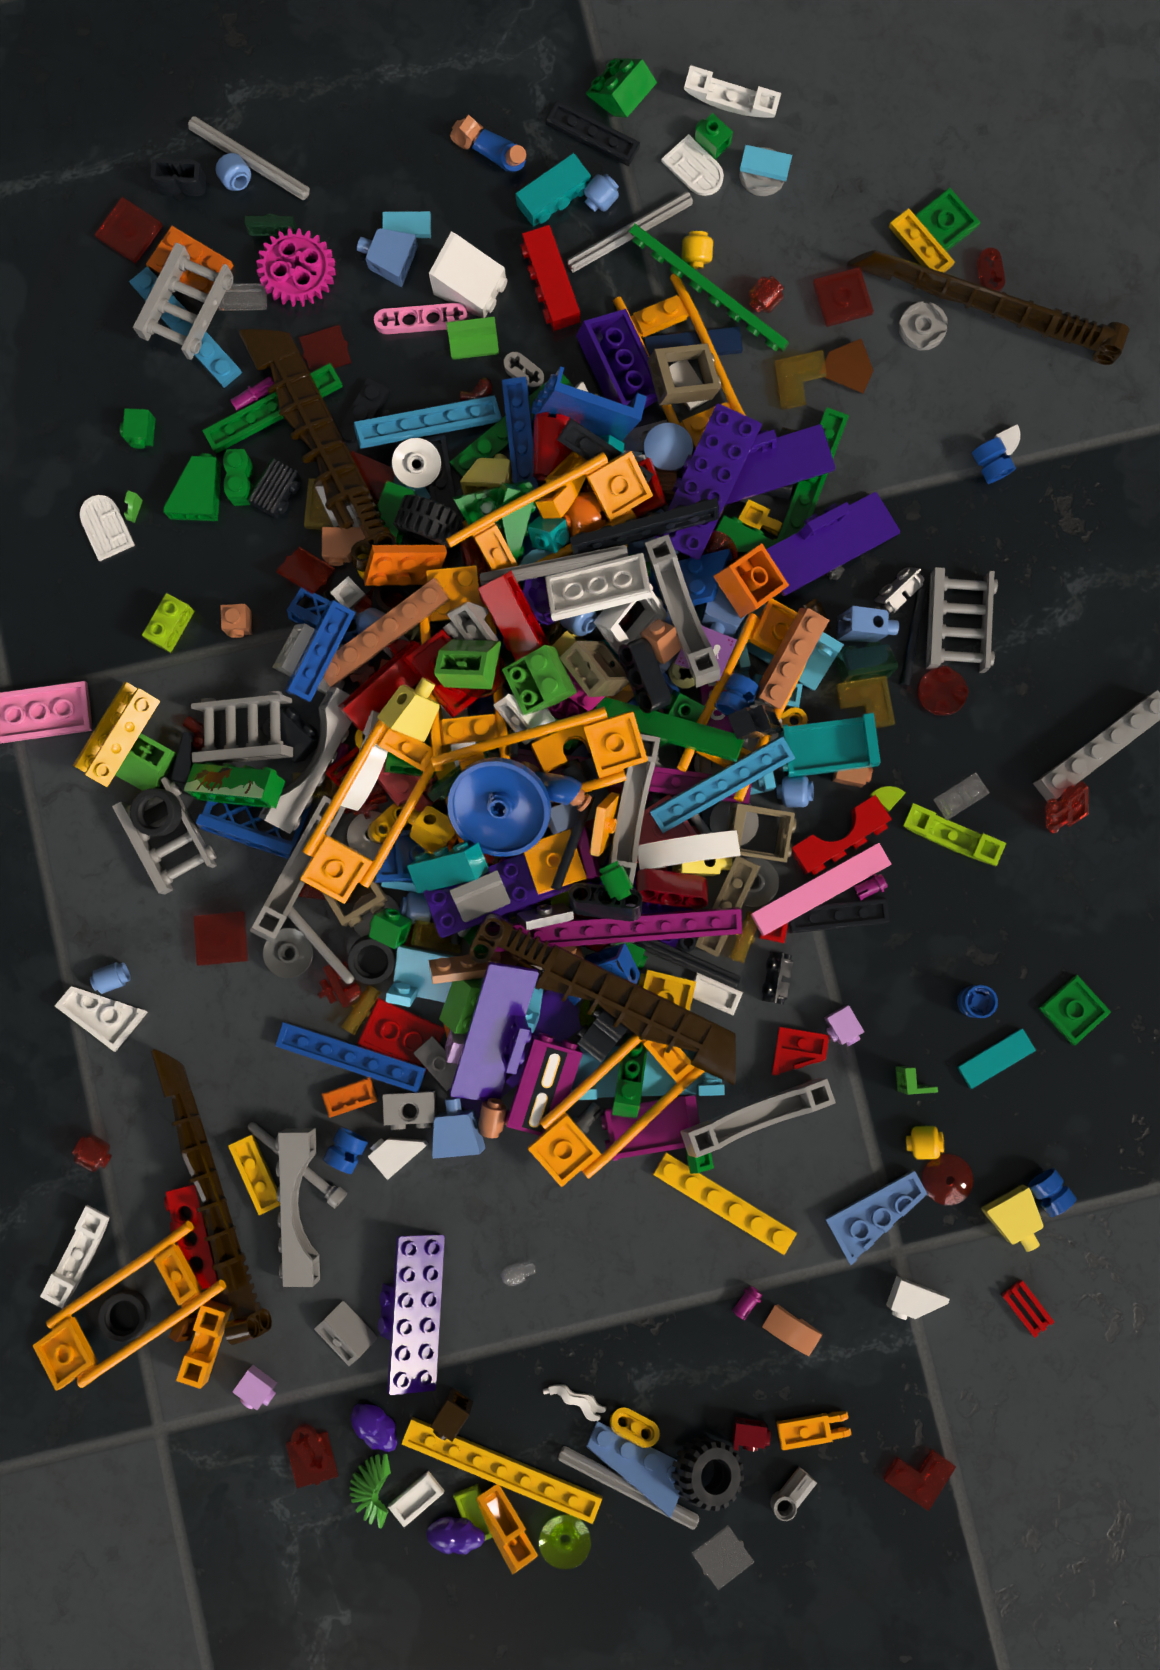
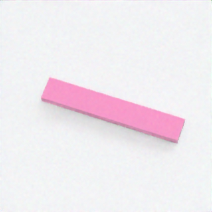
[750,843,891,936]

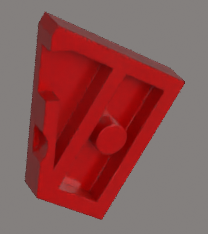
[771,1026,830,1076]

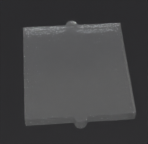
[692,1526,754,1590]

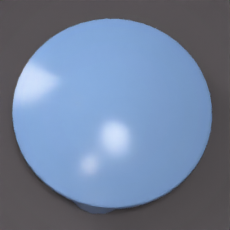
[644,423,693,471]

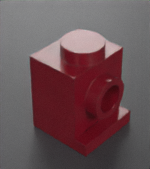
[731,1417,771,1451]

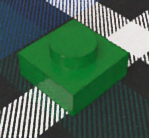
[686,1150,714,1174]

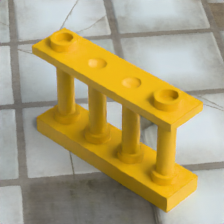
[73,681,160,787]

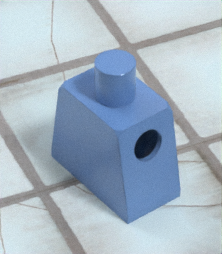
[357,229,418,287]
[701,585,749,638]
[837,606,899,642]
[432,1097,485,1159]

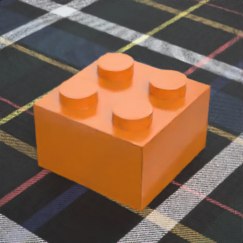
[713,543,789,618]

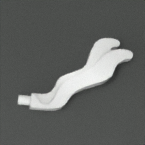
[543,1384,607,1421]

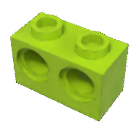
[142,593,195,653]

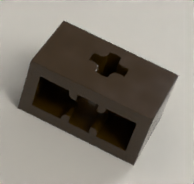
[430,1387,473,1442]

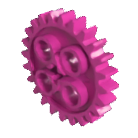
[256,228,336,307]

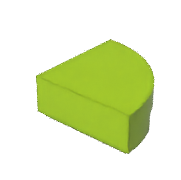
[870,786,906,812]

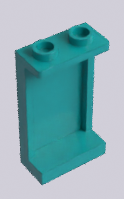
[778,713,881,778]

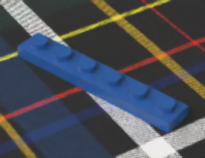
[275,1022,426,1093]

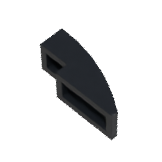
[727,705,783,740]

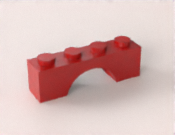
[791,795,892,875]

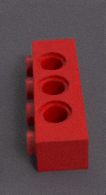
[164,1183,219,1289]

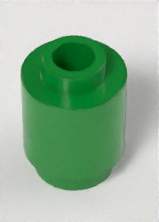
[599,861,633,901]

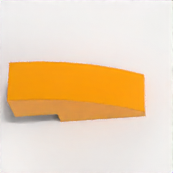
[535,451,587,519]
[476,1484,538,1574]

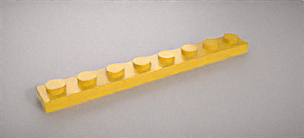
[402,1417,602,1524]

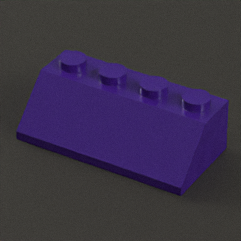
[576,309,658,409]

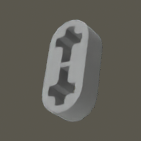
[504,352,544,392]

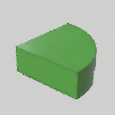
[124,491,143,523]

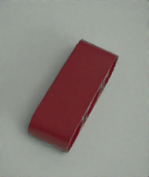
[636,869,708,909]

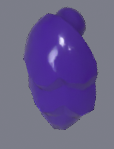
[523,577,558,625]
[351,1404,398,1452]
[426,1517,485,1555]

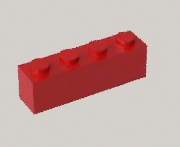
[520,225,580,331]
[478,570,551,662]
[338,640,421,732]

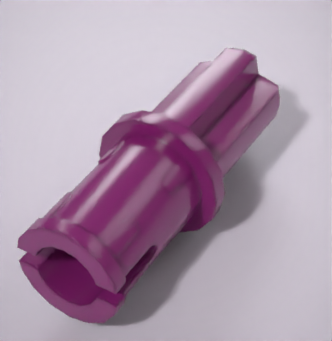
[230,377,274,412]

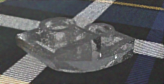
[933,773,990,820]

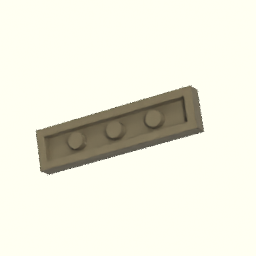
[696,856,761,957]

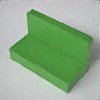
[446,317,499,359]
[896,1066,938,1095]

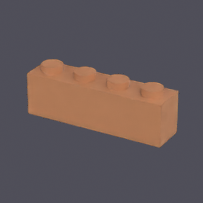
[755,608,829,710]

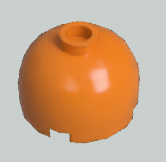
[562,492,606,537]

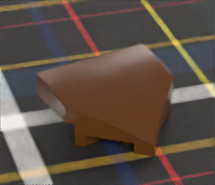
[819,338,874,394]

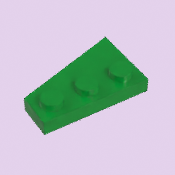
[452,480,537,529]

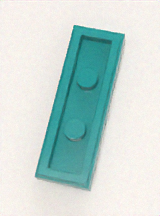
[957,1028,1036,1089]

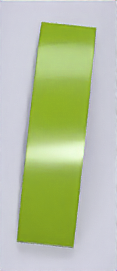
[903,803,1006,866]

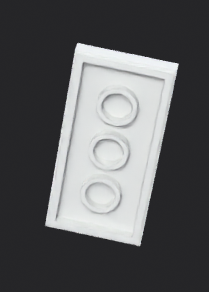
[545,553,652,621]

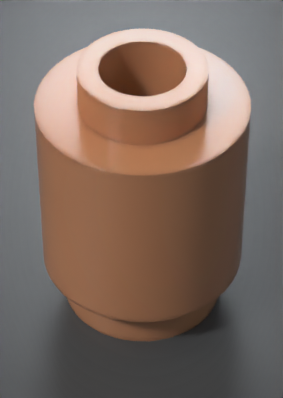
[478,1098,507,1138]

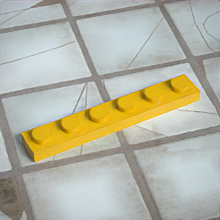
[653,1152,797,1255]

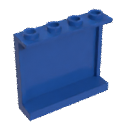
[530,367,647,441]

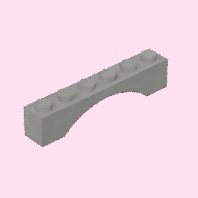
[645,534,720,688]
[259,687,351,834]
[1033,690,1160,803]
[607,734,660,885]
[250,796,346,943]
[680,1078,836,1158]
[275,1128,320,1287]

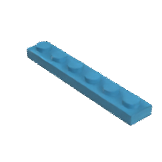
[129,267,242,388]
[354,395,501,449]
[650,735,795,833]

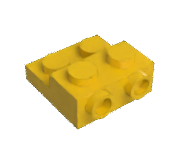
[638,969,696,1011]

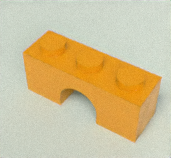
[531,724,591,773]
[176,1300,231,1389]

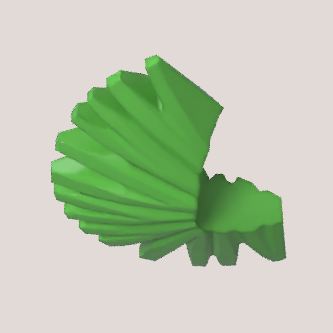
[349,1454,391,1528]

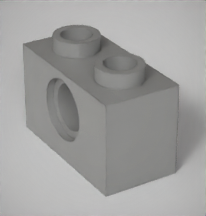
[383,1090,437,1130]

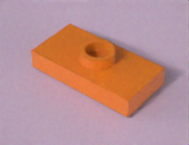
[322,1077,378,1118]

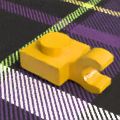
[738,499,782,536]

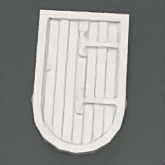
[661,134,724,196]
[80,495,135,561]

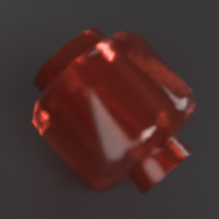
[748,276,784,313]
[71,1134,112,1172]

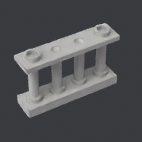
[133,243,233,360]
[926,567,998,673]
[191,691,293,764]
[112,777,217,894]

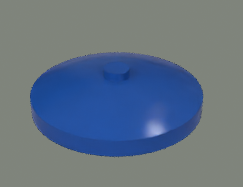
[447,757,551,857]

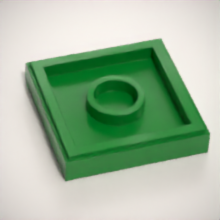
[915,187,981,252]
[1038,974,1111,1046]

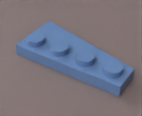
[825,1170,927,1265]
[586,1421,679,1518]

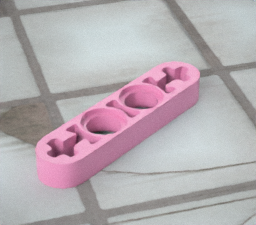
[374,303,468,334]

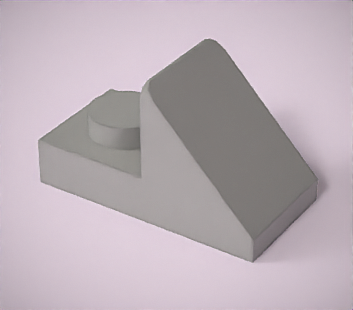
[447,601,499,641]

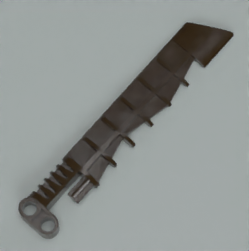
[847,250,1130,365]
[239,329,397,572]
[469,913,736,1085]
[151,1049,272,1345]

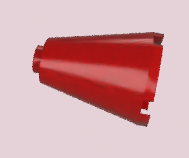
[533,412,580,485]

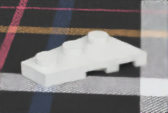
[55,986,148,1052]

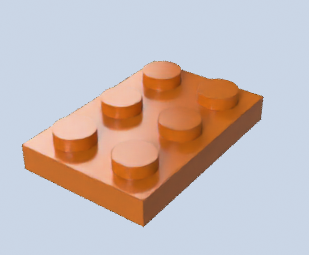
[146,226,234,294]
[363,545,447,586]

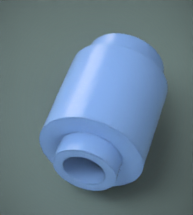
[90,962,131,994]

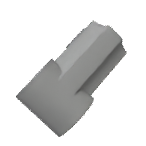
[770,1467,817,1521]

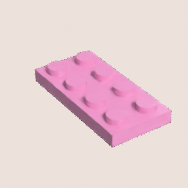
[0,681,93,744]

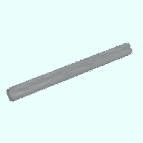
[188,116,310,200]
[567,192,693,272]
[480,545,628,585]
[558,1446,699,1530]

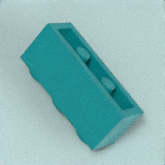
[516,153,591,227]
[407,841,490,893]

